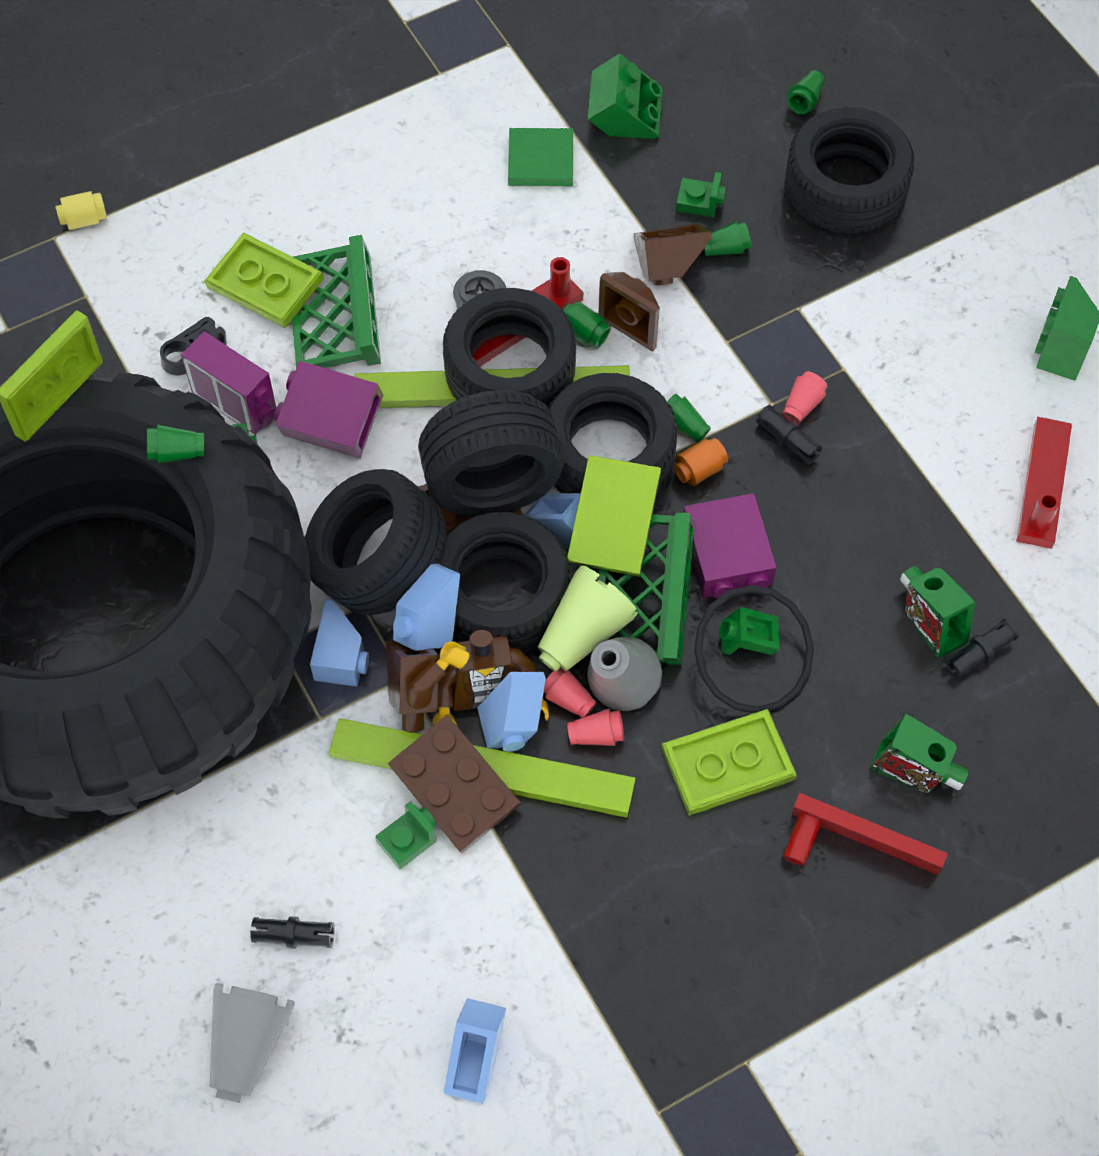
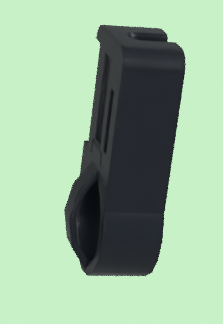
[160,317,227,376]

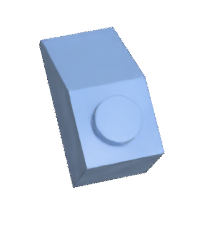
[524,493,581,549]
[393,564,460,651]
[310,598,369,687]
[477,672,546,752]
[443,998,506,1104]

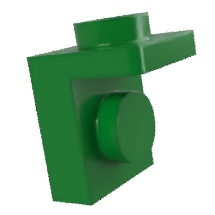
[676,172,726,218]
[719,607,779,655]
[375,801,437,870]

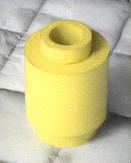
[55,191,107,230]

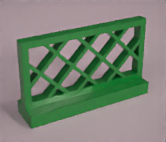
[292,234,381,368]
[591,512,695,666]

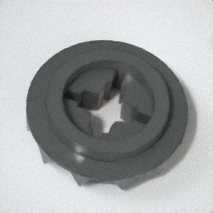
[453,270,506,309]

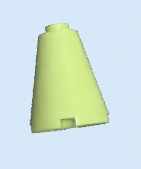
[538,566,638,672]

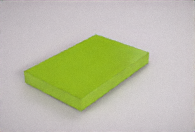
[204,232,324,328]
[0,310,103,442]
[567,455,661,577]
[661,709,797,816]

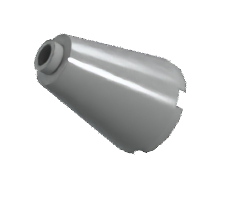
[587,637,662,711]
[209,983,295,1103]

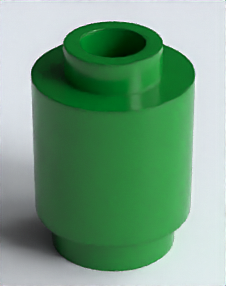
[563,301,611,349]

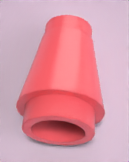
[782,371,827,424]
[544,668,597,718]
[567,708,624,746]

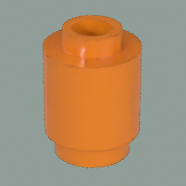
[674,438,728,486]

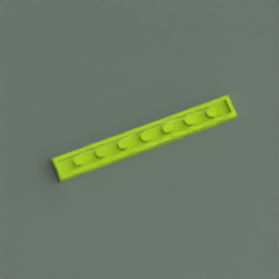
[354,365,630,408]
[329,718,636,818]

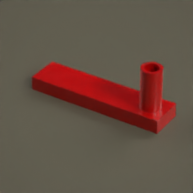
[473,257,584,367]
[1016,416,1072,549]
[783,792,948,875]

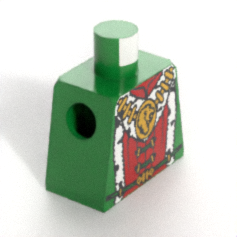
[900,566,975,658]
[869,713,969,793]

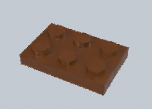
[387,715,521,854]

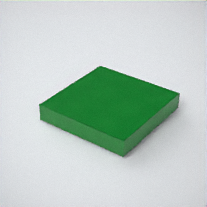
[508,128,573,186]

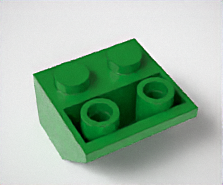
[588,54,663,139]
[1034,276,1099,381]

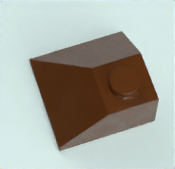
[633,224,712,285]
[598,272,660,352]

